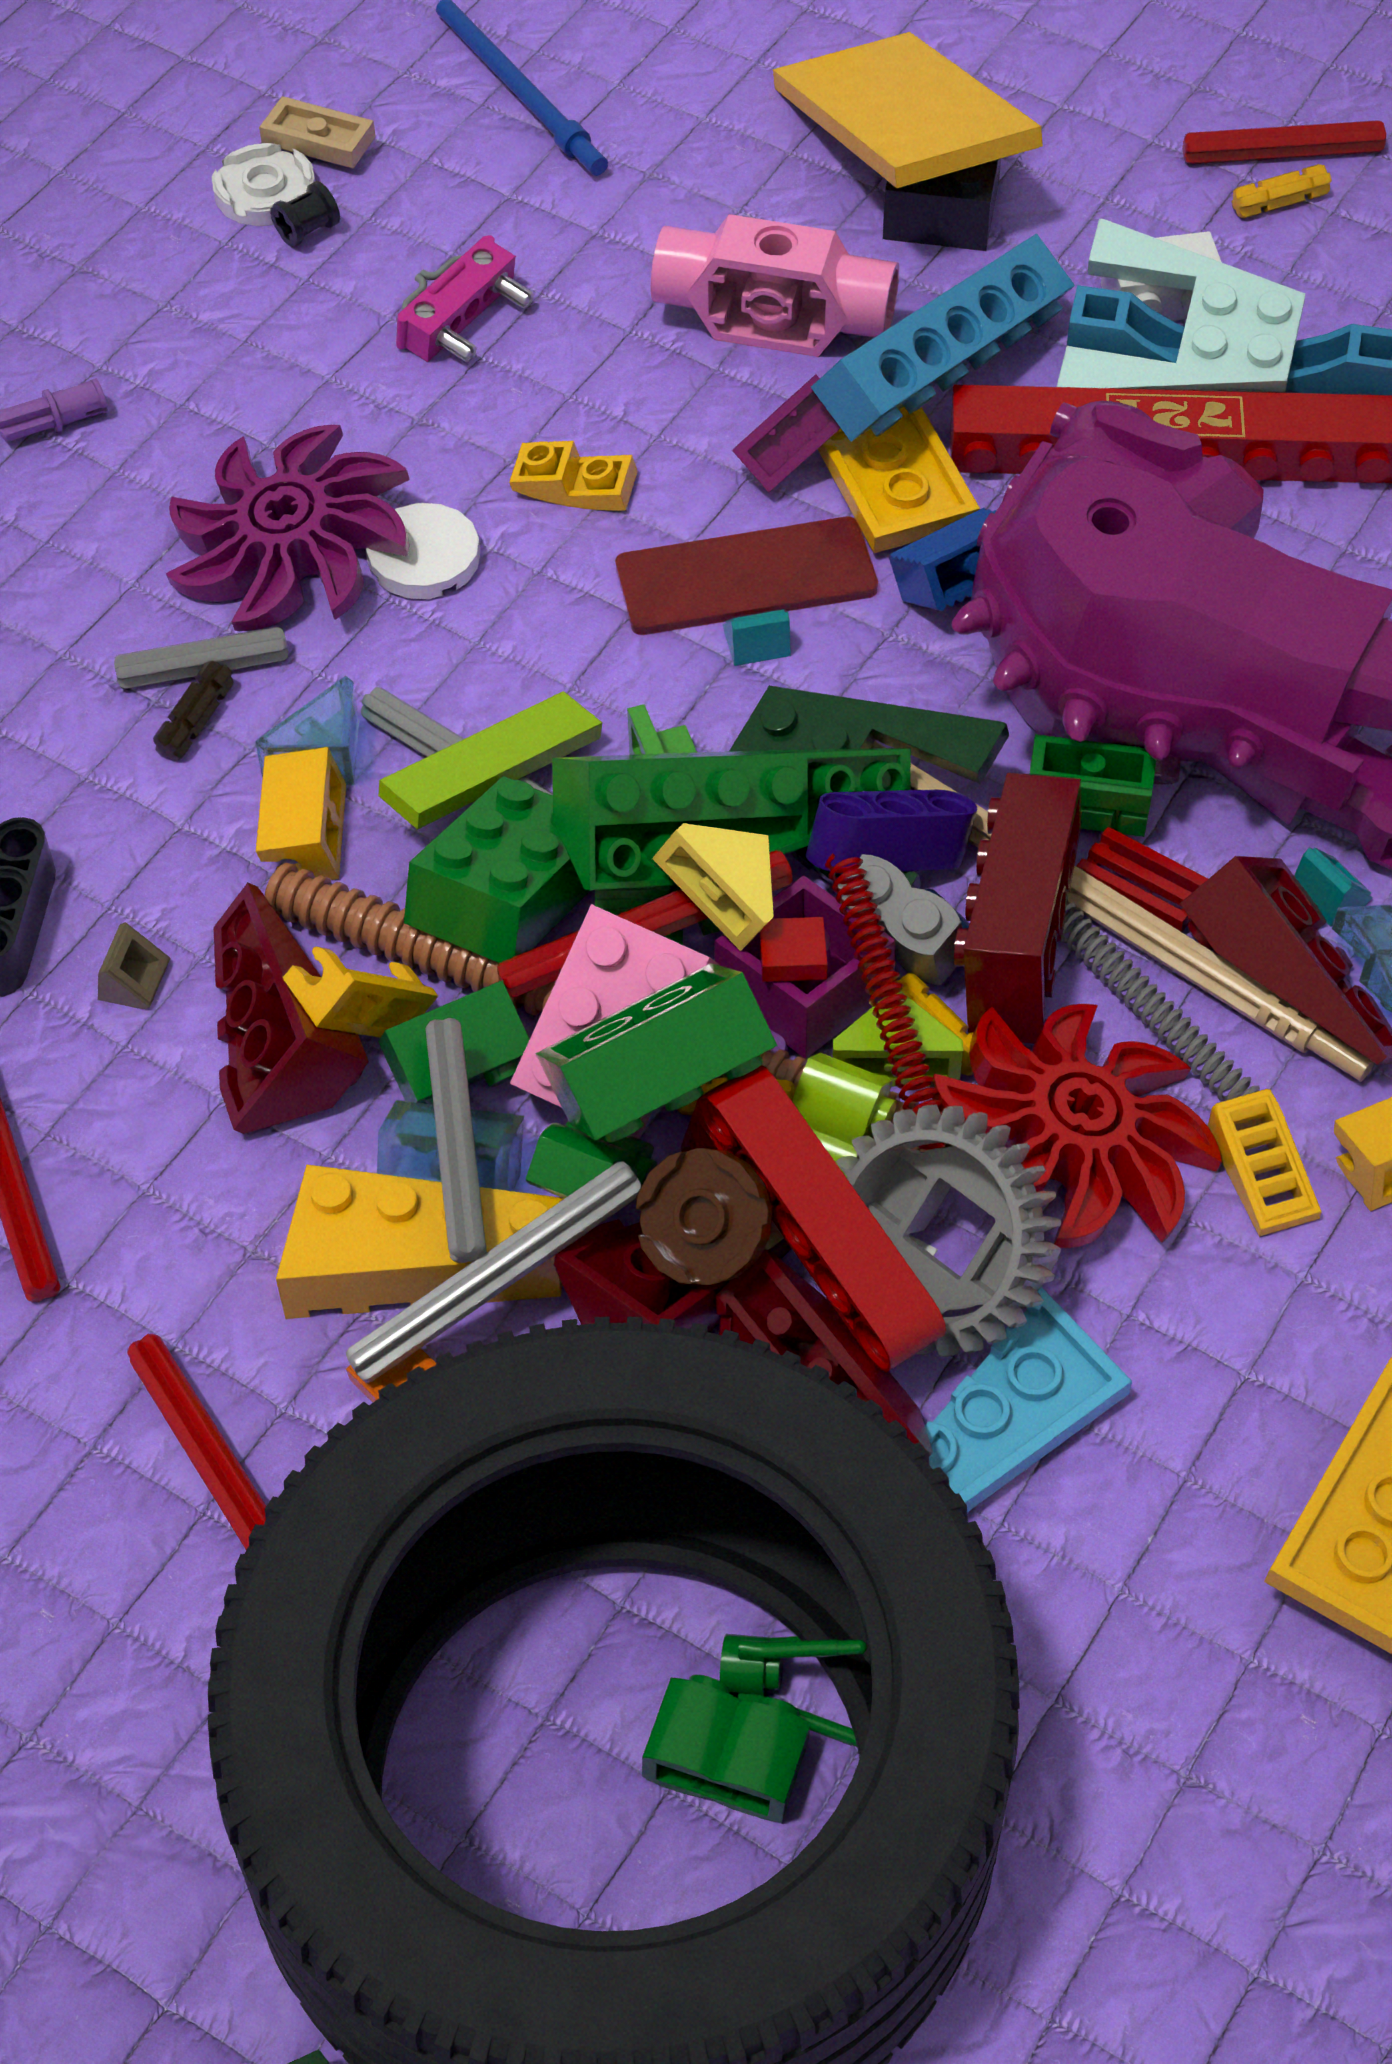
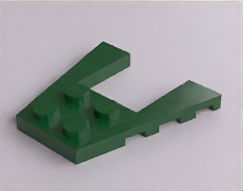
[729,685,1009,889]

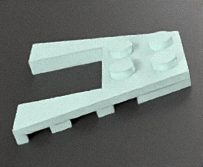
[1056,218,1305,393]

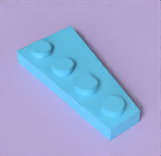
[925,1287,1132,1512]

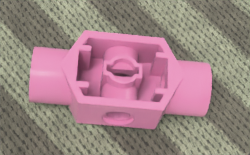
[651,214,899,357]

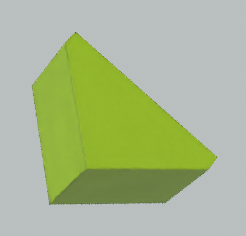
[832,991,963,1087]

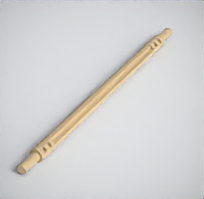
[776,686,1374,1082]

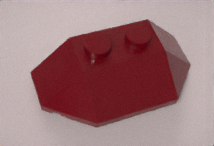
[716,1248,933,1456]

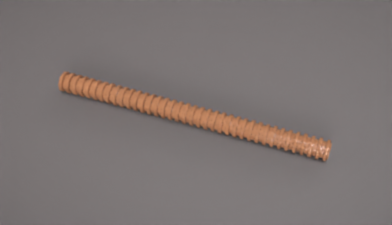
[265,863,952,1152]

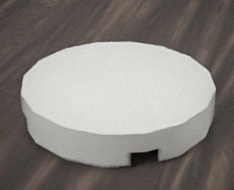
[212,143,315,226]
[366,503,480,599]

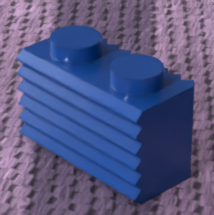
[889,508,996,612]

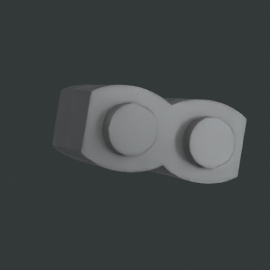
[837,854,962,985]

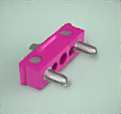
[396,235,534,362]

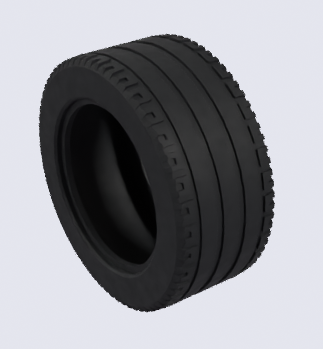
[208,1317,1020,2064]

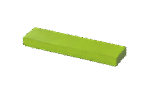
[378,691,603,830]

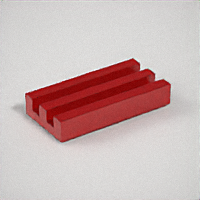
[1076,827,1208,932]

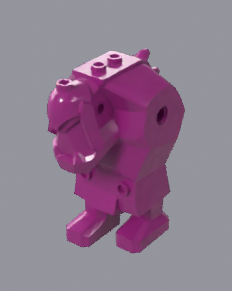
[951,400,1392,870]

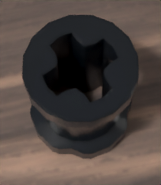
[270,181,340,248]

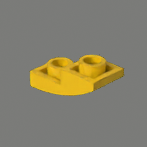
[509,441,638,511]

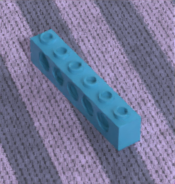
[811,233,1075,442]

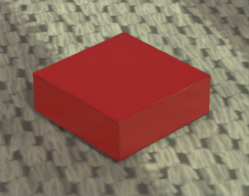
[759,917,828,982]

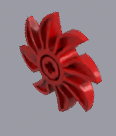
[930,1004,1222,1248]

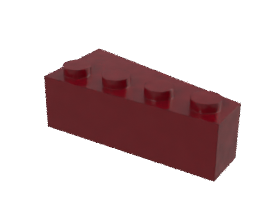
[954,773,1082,1044]

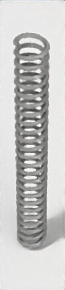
[1062,896,1260,1101]

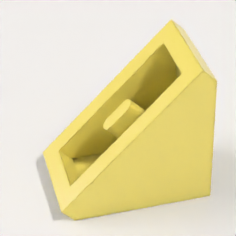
[652,823,774,951]

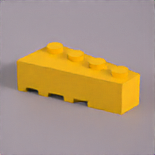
[276,1164,572,1319]

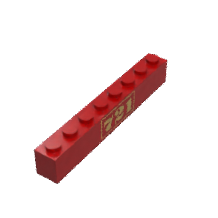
[950,384,1392,484]

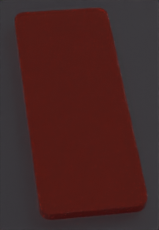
[615,516,878,635]

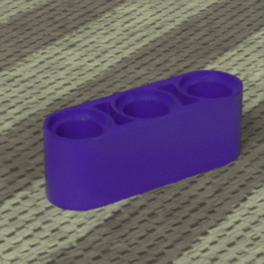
[806,789,977,871]

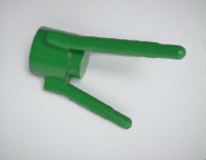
[720,1634,867,1747]

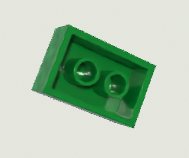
[404,776,591,963]
[535,963,778,1142]

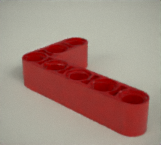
[681,1065,946,1372]

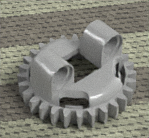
[836,1105,1061,1357]

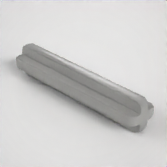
[114,627,288,689]

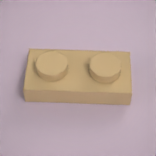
[259,96,376,169]

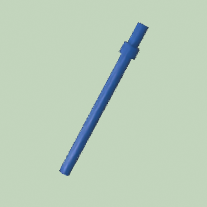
[436,0,608,176]

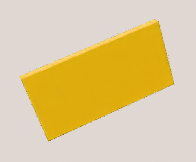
[773,32,1043,188]

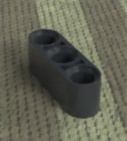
[0,817,56,997]

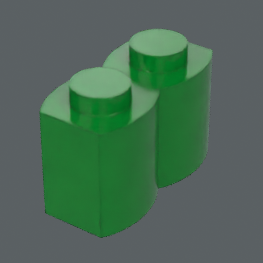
[526,1121,657,1199]
[642,1675,811,1822]

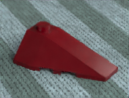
[1180,856,1392,1065]
[213,882,369,1134]
[553,1219,792,1332]

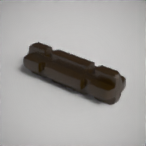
[153,661,233,761]

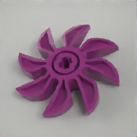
[166,425,410,631]

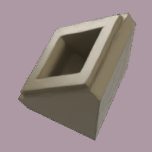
[98,922,171,1009]

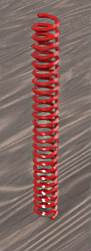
[825,853,945,1150]

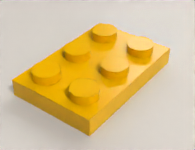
[818,407,980,553]

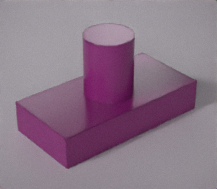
[732,374,840,492]

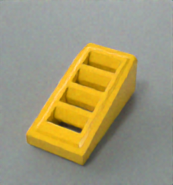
[1208,1089,1322,1237]

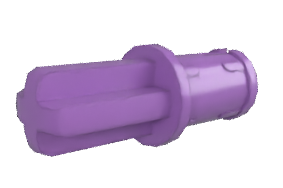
[0,378,108,441]

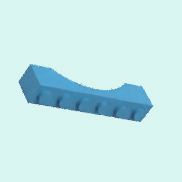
[1066,285,1392,395]

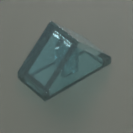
[255,676,359,785]

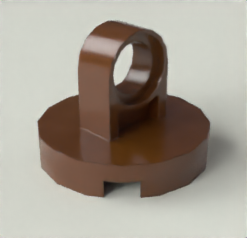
[636,1148,773,1285]

